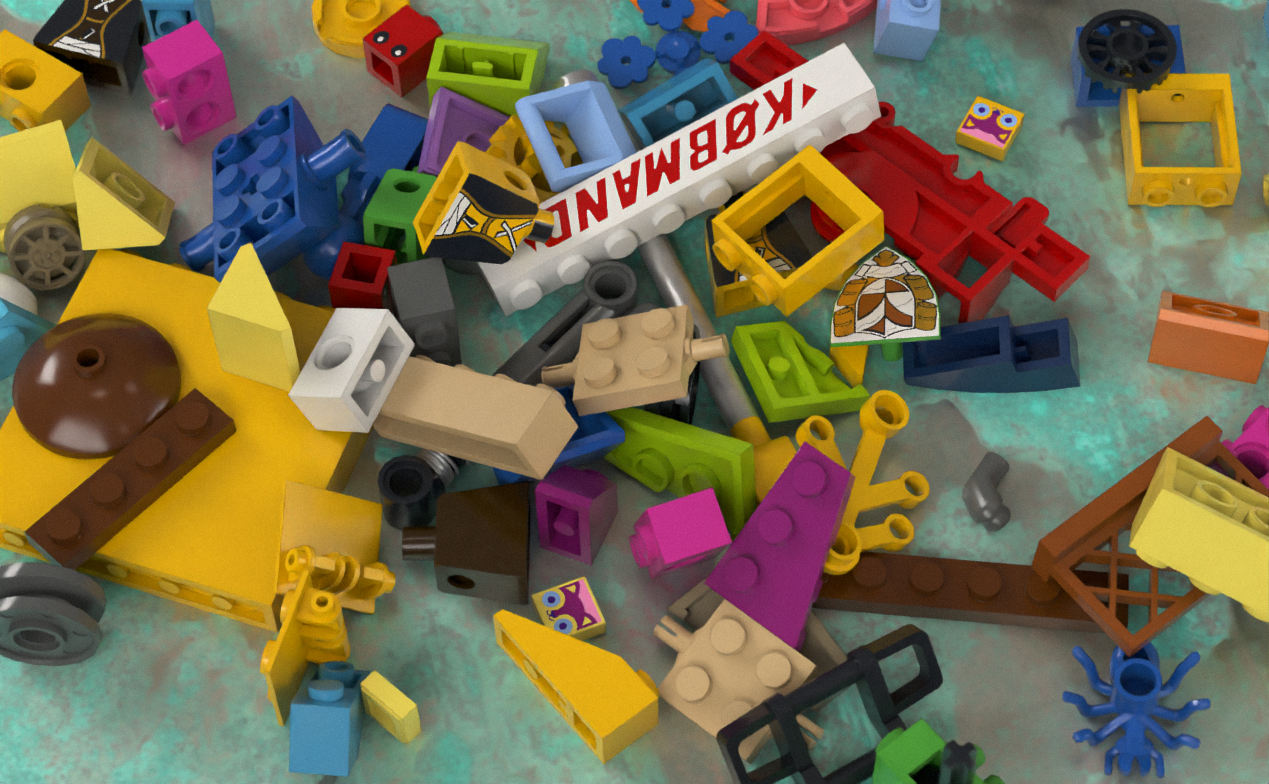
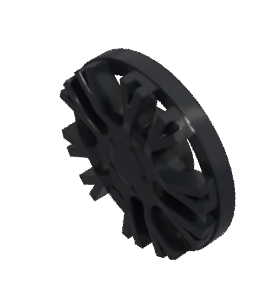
[1077,9,1177,94]

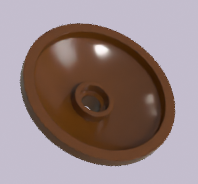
[12,313,181,459]

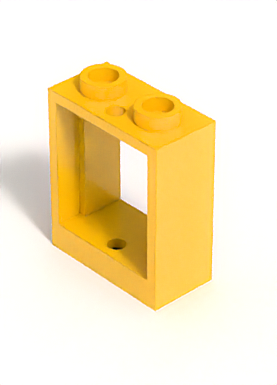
[1119,73,1242,207]
[711,145,884,317]

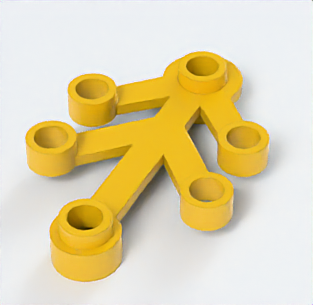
[779,390,930,575]

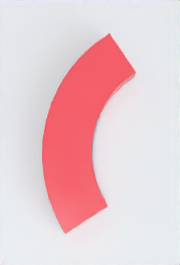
[756,0,877,46]

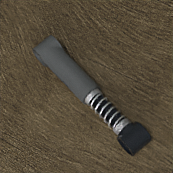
[377,261,638,531]

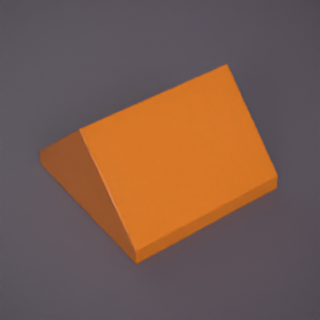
[1148,290,1269,384]

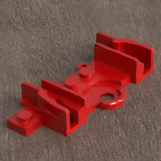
[730,30,1090,324]

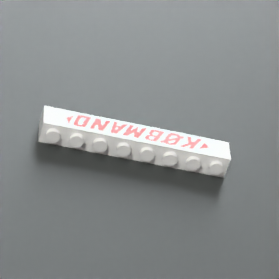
[476,43,881,316]

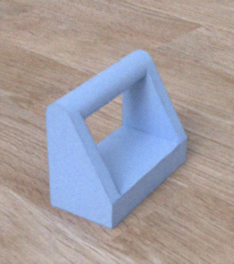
[515,80,637,192]

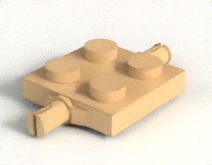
[541,304,729,416]
[653,599,824,764]

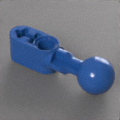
[302,104,428,280]

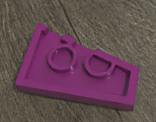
[704,442,856,652]

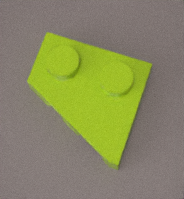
[730,321,870,423]

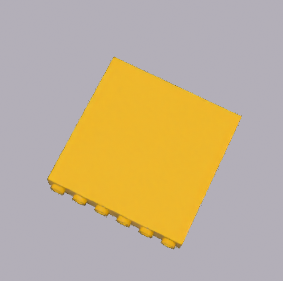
[0,249,373,633]

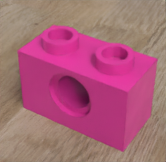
[629,487,732,579]

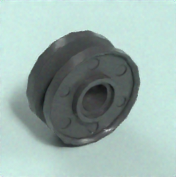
[0,562,107,666]

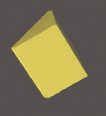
[73,137,175,250]
[207,243,300,392]

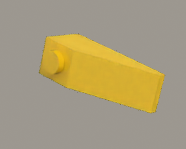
[493,609,660,764]

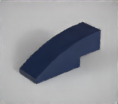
[903,315,1080,393]

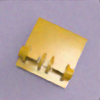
[274,480,396,615]
[260,570,351,726]

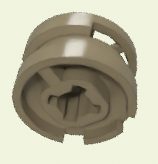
[3,204,85,290]

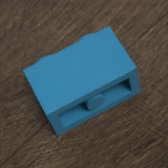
[618,58,738,151]

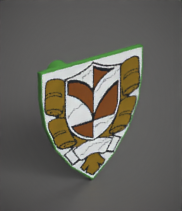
[830,245,941,362]

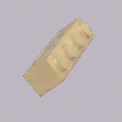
[372,355,579,480]

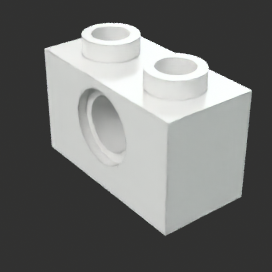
[288,308,415,433]

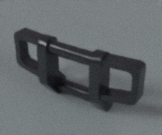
[716,624,943,784]

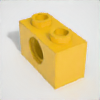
[0,29,91,132]

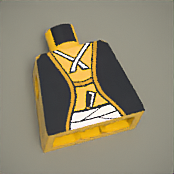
[413,141,554,265]
[704,191,813,318]

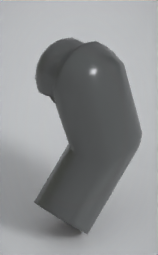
[962,452,1011,532]

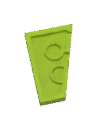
[604,407,757,542]

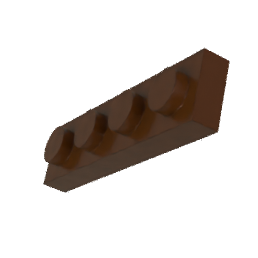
[25,388,236,570]

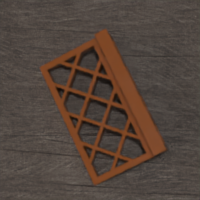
[1031,416,1269,658]

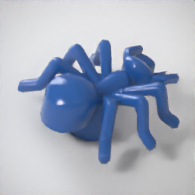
[1062,642,1211,779]

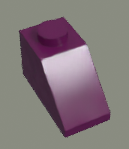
[535,465,618,566]

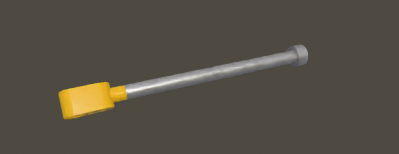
[551,70,797,508]

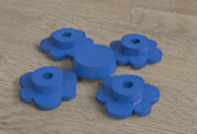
[597,0,758,89]

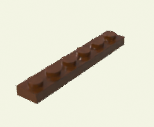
[812,549,1129,634]

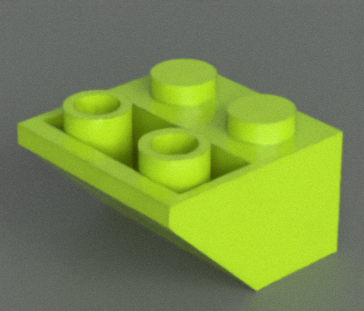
[426,32,550,117]

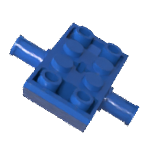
[179,95,366,283]

